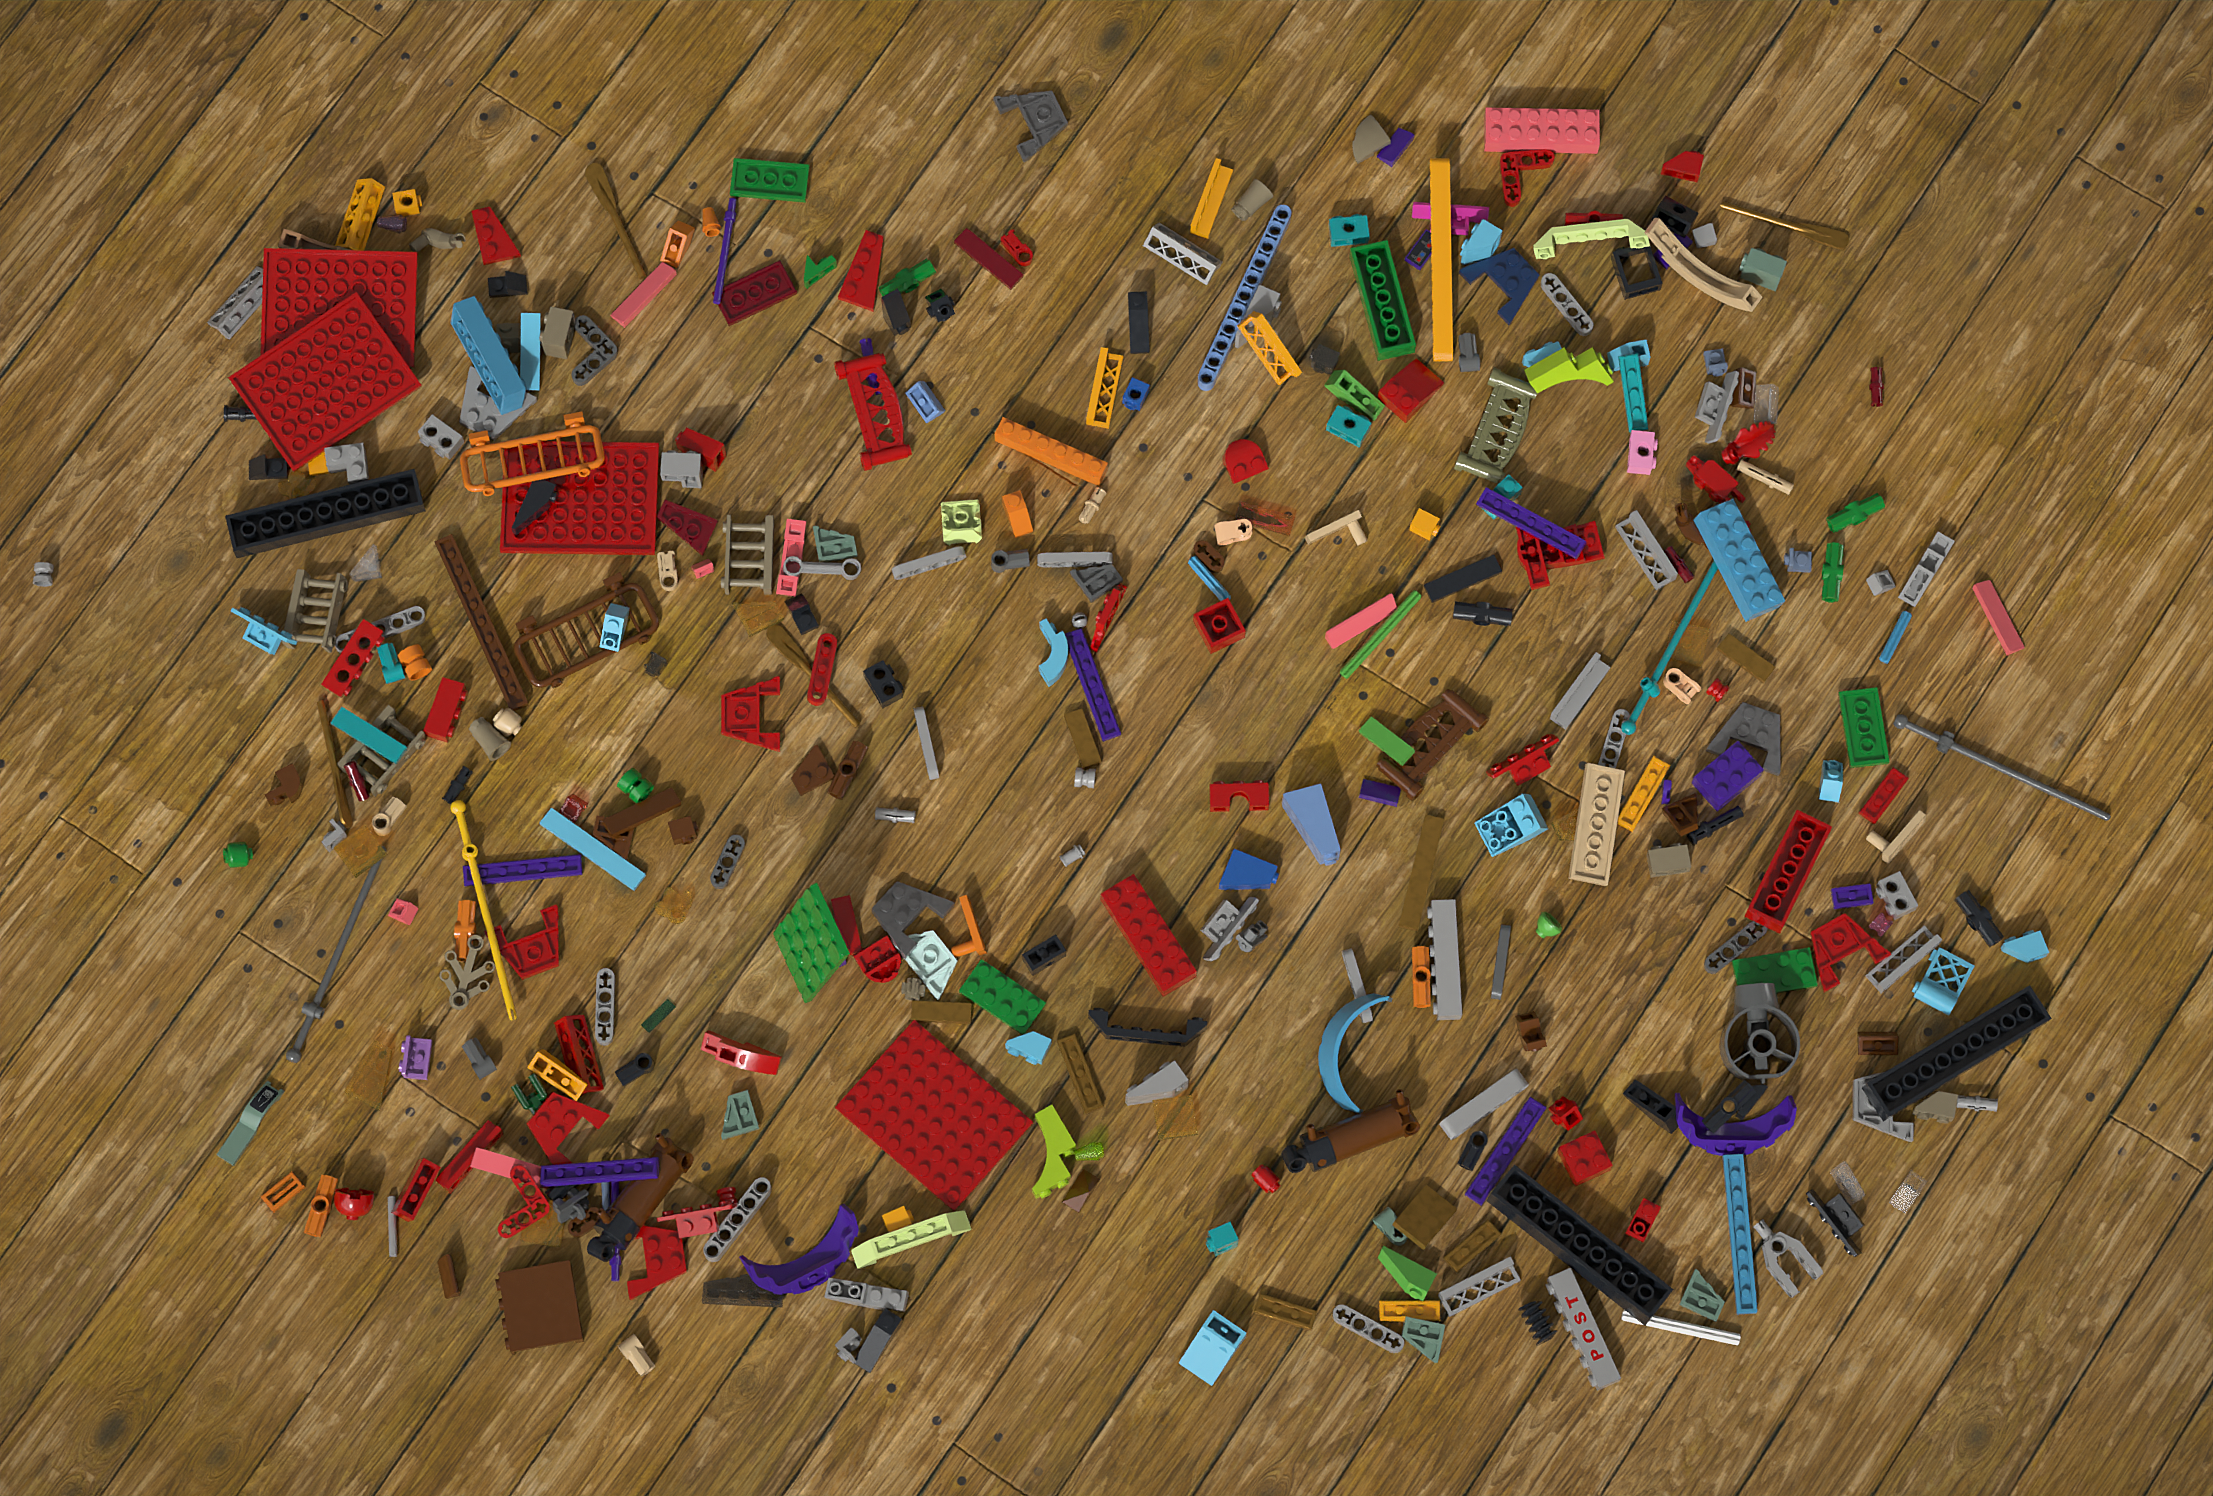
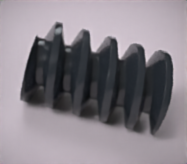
[1518,1301,1558,1346]

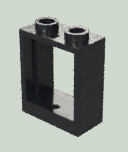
[1611,246,1663,300]

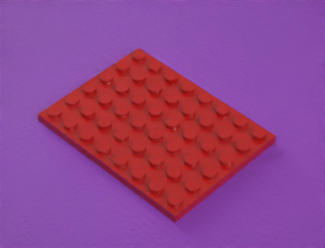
[260,248,418,368]
[228,292,422,472]
[500,441,659,555]
[835,1020,1034,1212]

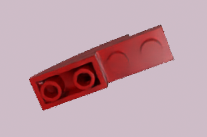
[701,1030,782,1075]

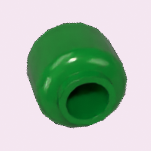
[223,841,253,868]

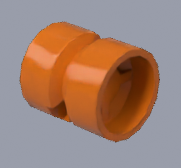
[398,644,432,681]

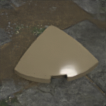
[1352,115,1391,164]

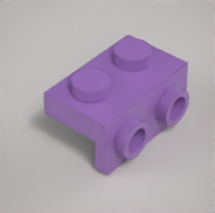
[399,1035,432,1080]

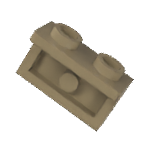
[496,323,521,353]

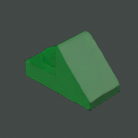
[804,255,837,289]

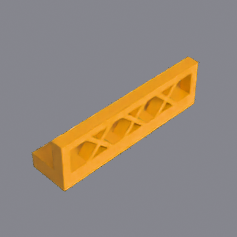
[1190,158,1233,239]
[335,178,385,251]
[1237,311,1302,385]
[1086,347,1123,429]

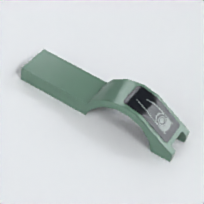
[216,1081,285,1166]

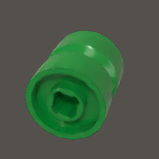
[617,768,654,804]

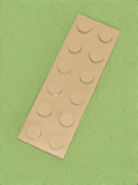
[1568,763,1625,886]

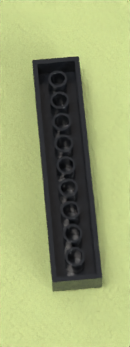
[225,469,426,558]
[1862,985,2052,1122]
[1487,1164,1674,1326]

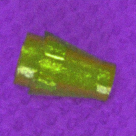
[1074,1141,1105,1161]

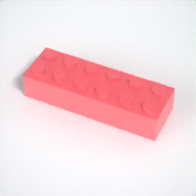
[1484,108,1600,154]

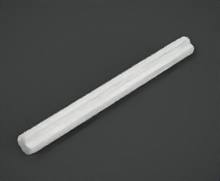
[1622,1310,1741,1345]

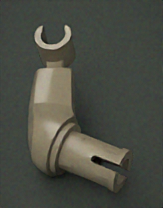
[409,228,466,252]

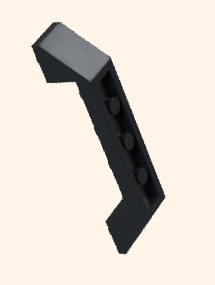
[1088,1008,1207,1047]

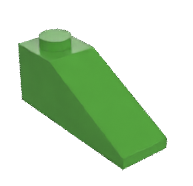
[1324,370,1385,421]
[1378,1246,1437,1301]

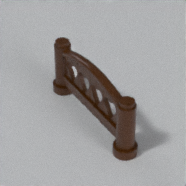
[1376,688,1490,802]

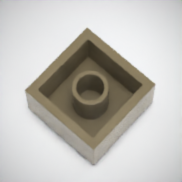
[539,307,576,359]

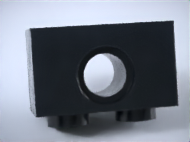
[1651,195,1699,238]

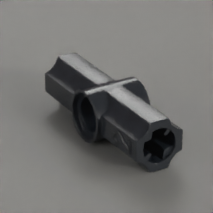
[1453,601,1513,626]
[1954,890,2004,947]
[1701,1080,1757,1134]

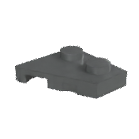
[1070,564,1123,603]

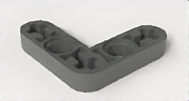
[571,315,618,386]

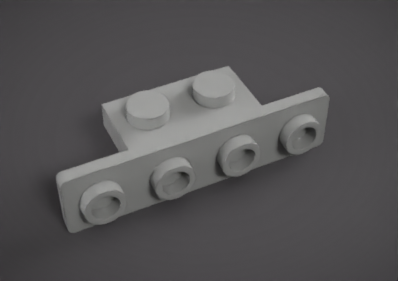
[1695,371,1739,444]
[1200,897,1259,961]

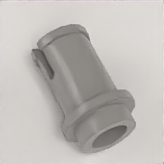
[1059,845,1085,867]

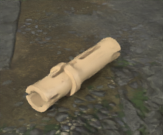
[1737,459,1794,495]

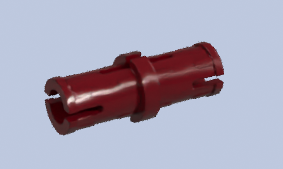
[1869,367,1884,407]
[1664,546,1695,584]
[344,761,370,801]

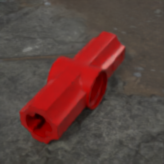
[1565,211,1623,226]

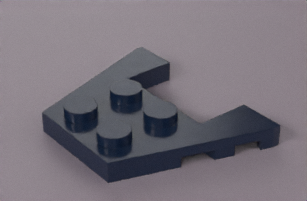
[1459,248,1539,325]

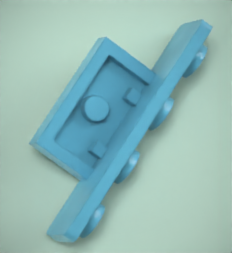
[231,607,298,655]

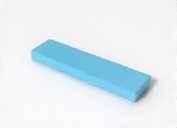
[520,313,541,390]

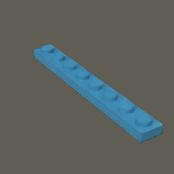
[1722,1154,1757,1315]

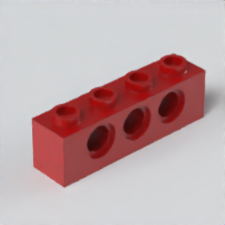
[321,619,385,698]

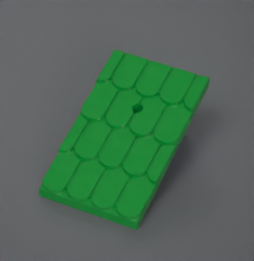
[773,883,850,1004]

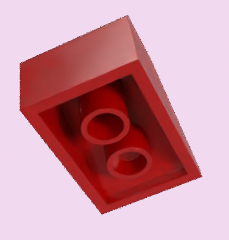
[1377,358,1444,423]

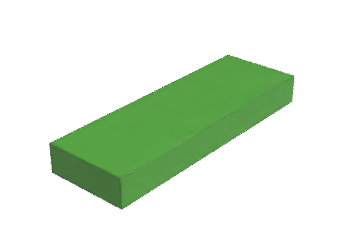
[1358,716,1415,766]

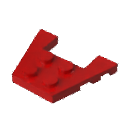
[721,676,780,752]
[484,904,559,980]
[1810,913,1892,993]
[526,1092,610,1165]
[627,1225,687,1300]

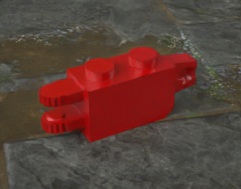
[1685,456,1746,504]

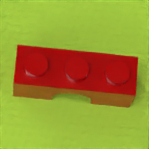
[1209,780,1269,812]

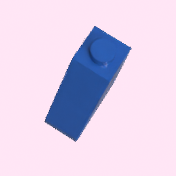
[1219,849,1280,890]

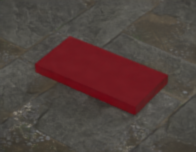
[712,260,797,326]

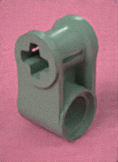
[1372,1207,1407,1246]

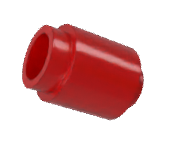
[1251,1164,1281,1194]

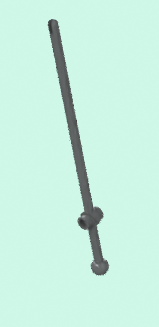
[1893,714,2111,821]
[286,846,386,1063]

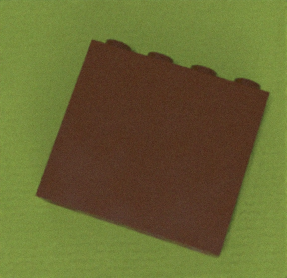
[495,1260,584,1355]

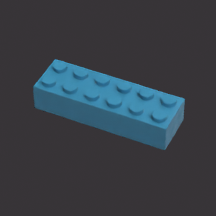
[451,296,527,415]
[1694,499,1785,622]

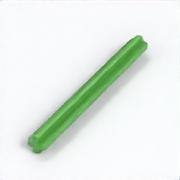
[1340,590,1421,679]

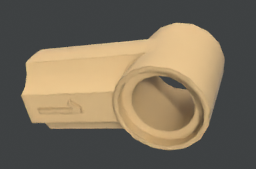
[372,797,407,836]
[617,1334,655,1377]

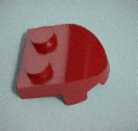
[1223,439,1269,484]
[852,935,901,983]

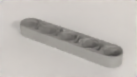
[335,606,426,653]

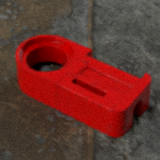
[1001,229,1033,266]

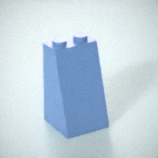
[1282,784,1340,866]

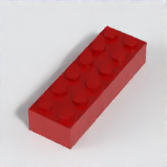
[1744,810,1832,934]
[1100,874,1197,997]

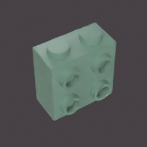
[1739,248,1787,292]

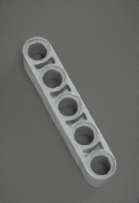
[1439,1069,1529,1140]
[703,1177,772,1262]

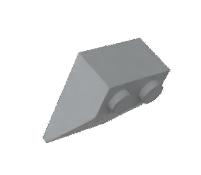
[1235,285,1282,348]

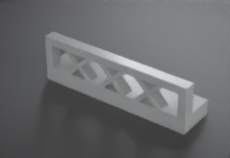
[1143,222,1222,285]
[207,267,263,340]
[1615,510,1678,590]
[1550,652,1611,730]
[1866,926,1942,994]
[1438,1256,1521,1317]

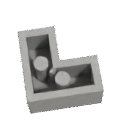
[324,443,369,485]
[660,450,703,488]

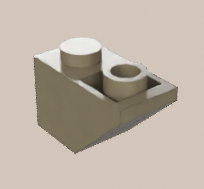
[1912,1091,1958,1123]

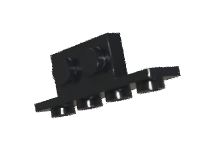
[1806,1189,1865,1257]

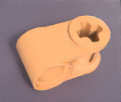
[1214,519,1252,545]
[1663,668,1701,704]

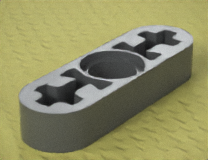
[710,835,745,889]

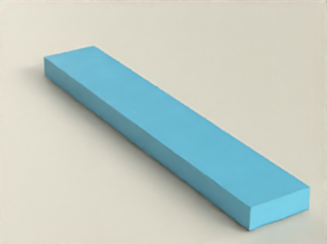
[540,808,646,891]

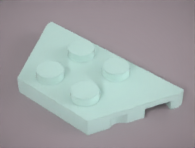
[891,930,957,1000]

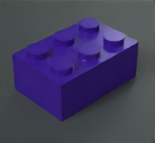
[1692,741,1764,812]

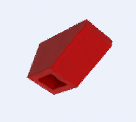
[1625,1198,1661,1242]

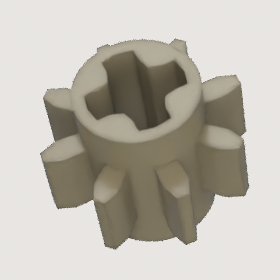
[901,978,926,1001]

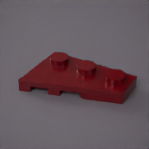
[657,500,718,556]

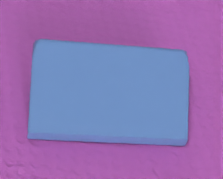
[905,381,945,423]

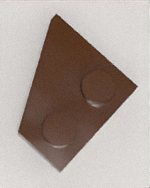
[791,745,835,796]
[1662,793,1698,836]
[592,815,635,861]

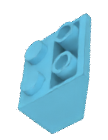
[1460,219,1503,265]

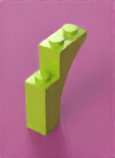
[1525,347,1614,393]
[1032,1105,1076,1199]

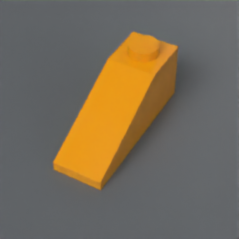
[527,1049,588,1101]

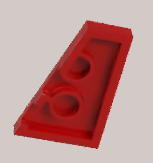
[472,207,521,265]

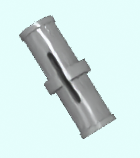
[875,807,916,823]
[1956,1095,1998,1112]

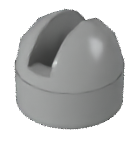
[1072,612,1087,629]

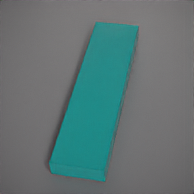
[1618,353,1649,432]
[331,707,407,764]

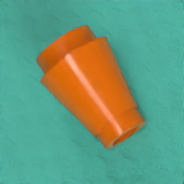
[702,207,721,237]

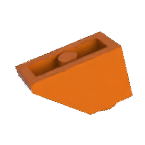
[660,220,695,268]
[1002,490,1033,538]

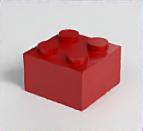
[1193,598,1246,654]
[1557,1130,1613,1187]

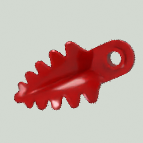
[1721,421,1776,464]

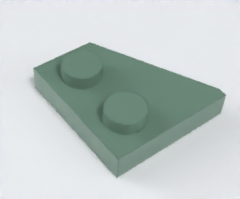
[813,526,857,563]
[721,1090,759,1140]
[1679,1269,1725,1322]
[1401,1316,1445,1363]

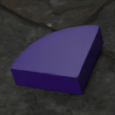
[1661,780,1672,804]

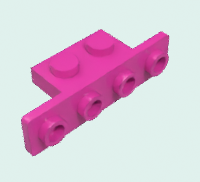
[1412,202,1489,235]

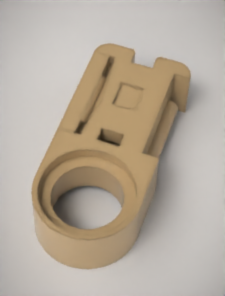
[657,551,678,591]

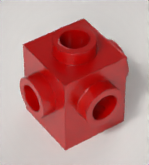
[1548,1096,1583,1131]

